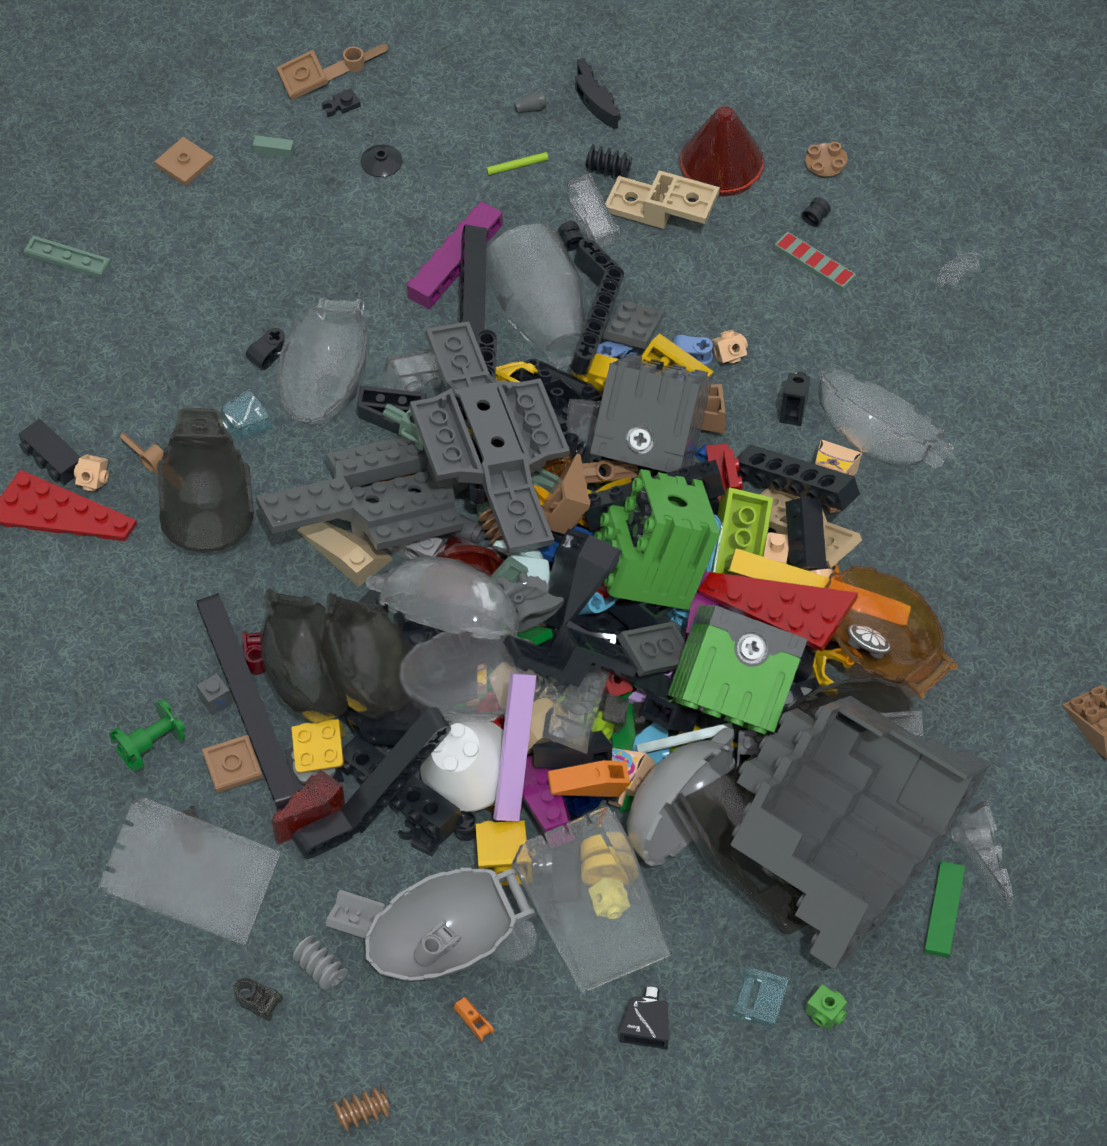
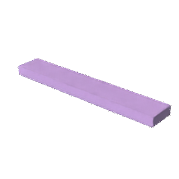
[493,673,536,821]

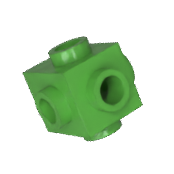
[806,984,847,1030]

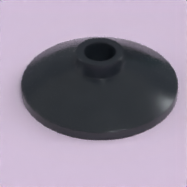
[361,144,403,177]

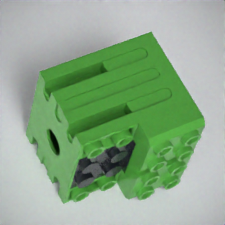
[594,469,720,610]

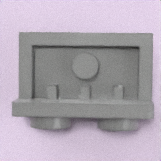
[326,890,385,939]

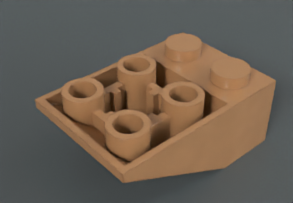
[542,453,590,534]
[1062,685,1107,759]

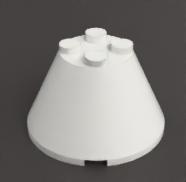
[420,717,504,812]

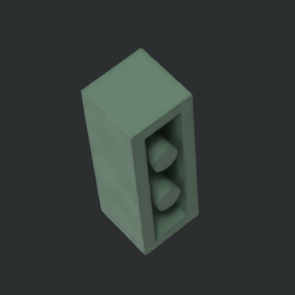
[253,135,295,158]

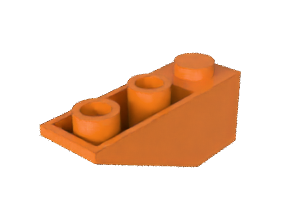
[547,760,630,797]

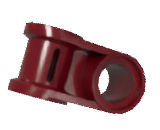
[242,629,268,675]

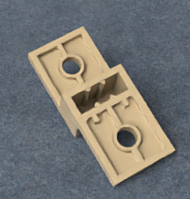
[604,170,720,229]
[760,487,862,568]

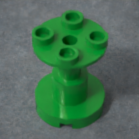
[109,699,186,773]

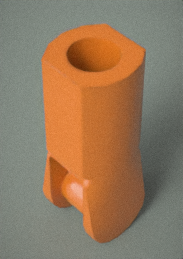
[453,997,494,1042]

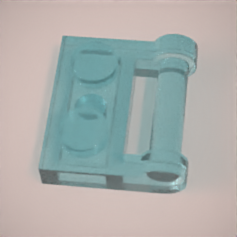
[731,967,789,1028]

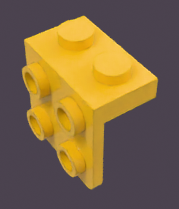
[292,719,345,773]

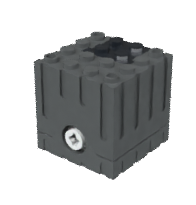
[590,354,713,472]

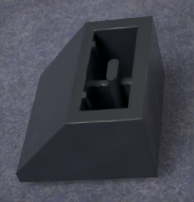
[609,599,677,630]

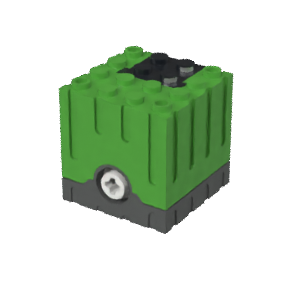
[667,605,808,735]

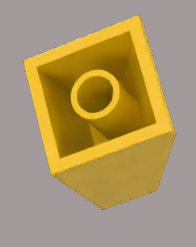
[476,820,529,886]

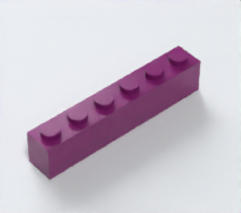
[407,201,503,310]

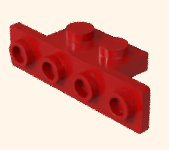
[706,444,743,504]

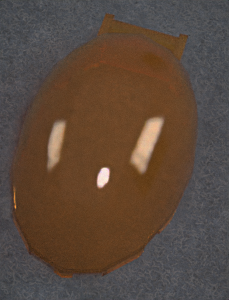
[824,566,958,699]

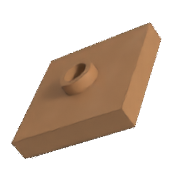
[276,50,329,100]
[154,137,214,186]
[202,735,263,793]

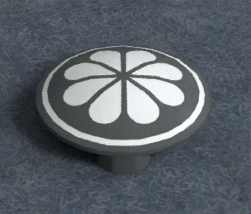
[847,624,891,659]

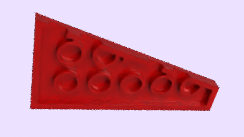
[0,470,137,541]
[698,572,858,652]

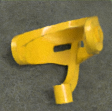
[495,362,538,382]
[811,648,860,696]

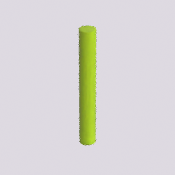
[486,152,549,176]

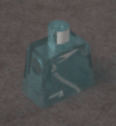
[214,388,272,441]

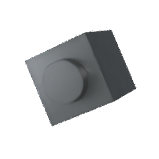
[197,673,232,715]

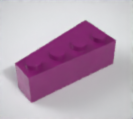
[522,755,576,847]

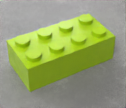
[711,488,773,576]

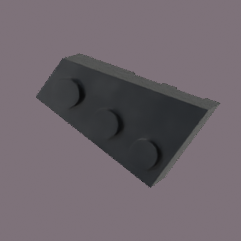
[356,385,427,436]

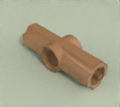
[582,460,638,484]

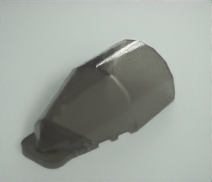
[157,408,254,553]
[672,753,809,935]

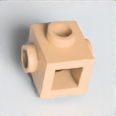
[711,330,748,363]
[74,454,109,491]

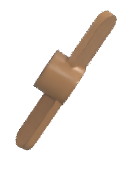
[323,44,388,81]
[120,432,183,490]

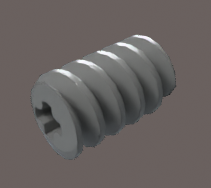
[293,935,348,990]

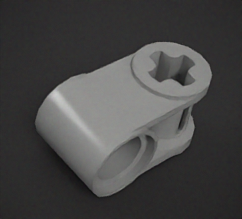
[414,920,462,966]

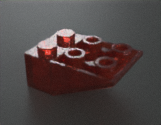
[272,769,345,845]

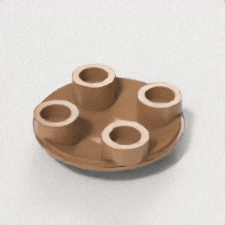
[805,142,848,177]

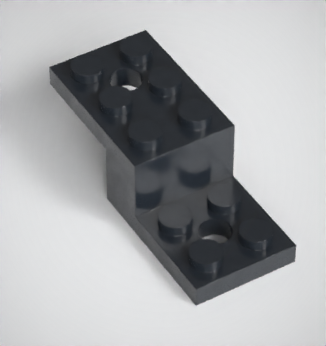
[503,625,638,687]

